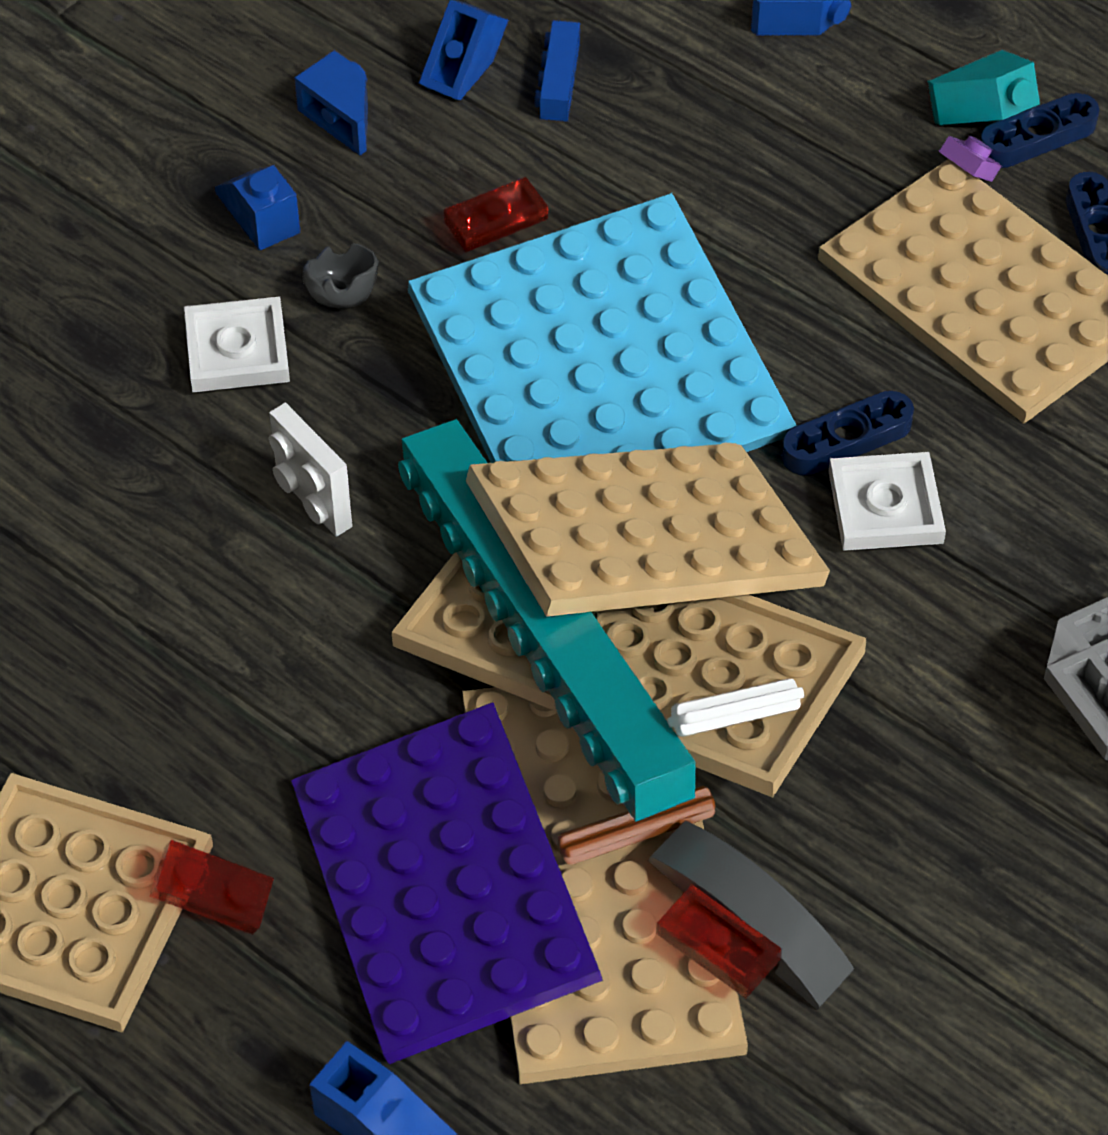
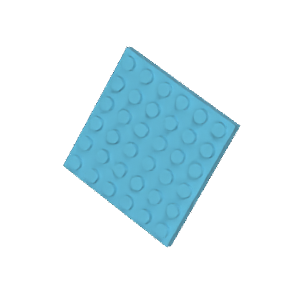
[408,193,797,463]

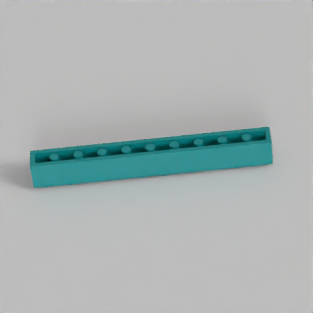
[398,419,696,822]

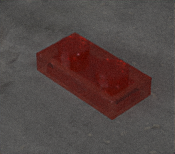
[444,177,548,252]
[149,840,274,935]
[656,885,782,998]

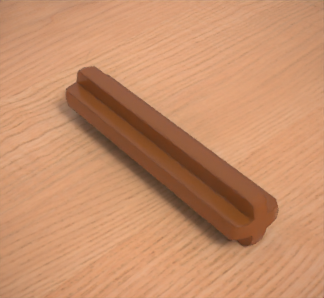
[558,786,716,865]

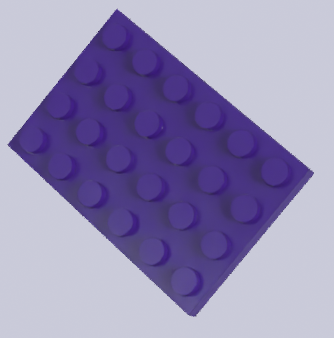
[291,702,603,1065]

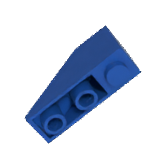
[310,1041,457,1135]

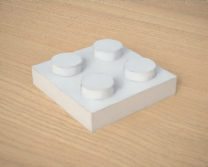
[184,296,290,392]
[269,402,352,537]
[828,452,946,551]

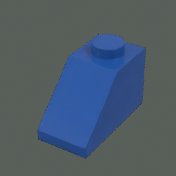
[419,0,508,100]
[751,0,851,35]
[295,50,368,155]
[215,165,300,251]

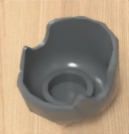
[302,243,379,308]

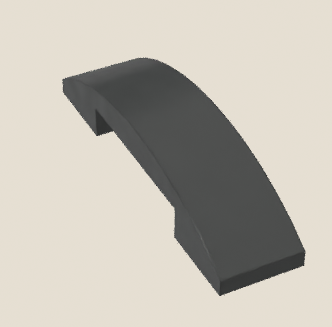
[648,820,854,1010]

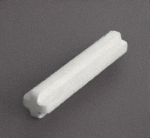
[667,679,804,737]

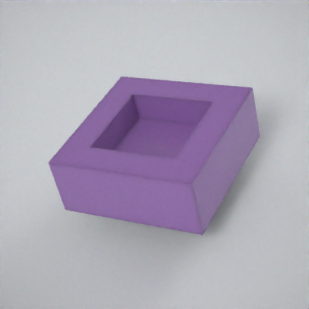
[939,136,1002,181]

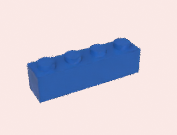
[535,21,580,121]

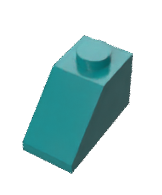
[928,50,1040,125]

